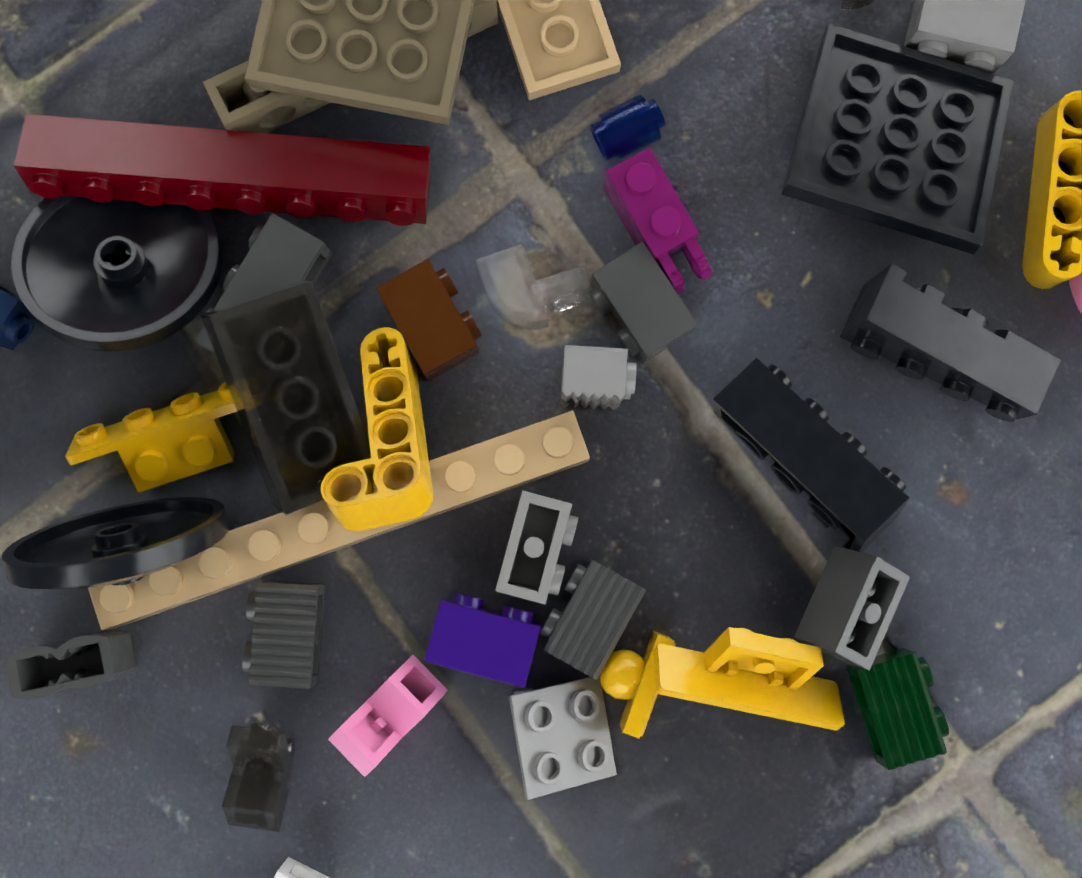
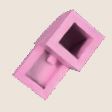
[328,655,448,777]

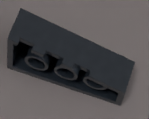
[713,358,910,552]

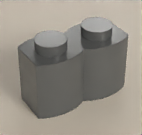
[5,630,137,700]

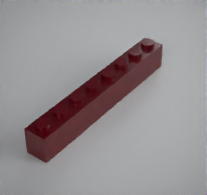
[14,114,431,226]

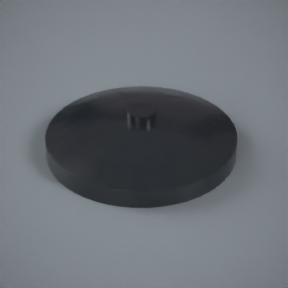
[11,196,222,351]
[2,497,229,589]

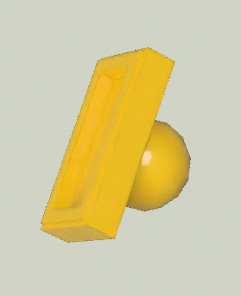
[599,631,676,739]

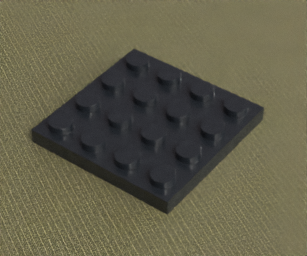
[781,23,1014,255]

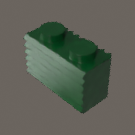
[846,648,949,770]

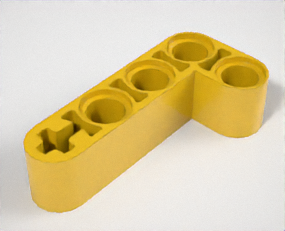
[1022,91,1082,289]
[320,327,433,531]

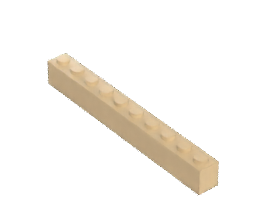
[88,410,590,630]

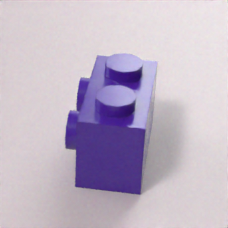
[424,592,541,688]

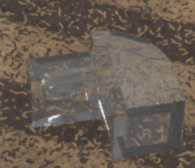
[476,244,590,330]

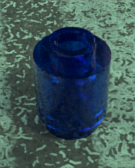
[590,94,666,161]

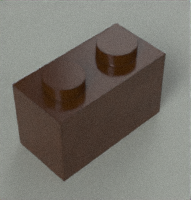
[376,259,482,381]

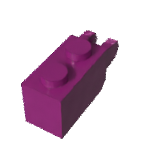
[603,147,712,294]

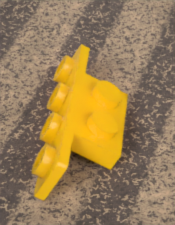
[65,377,264,493]
[653,627,845,731]

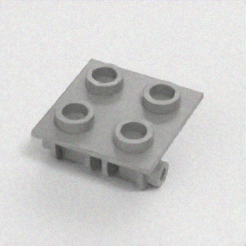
[509,677,617,800]

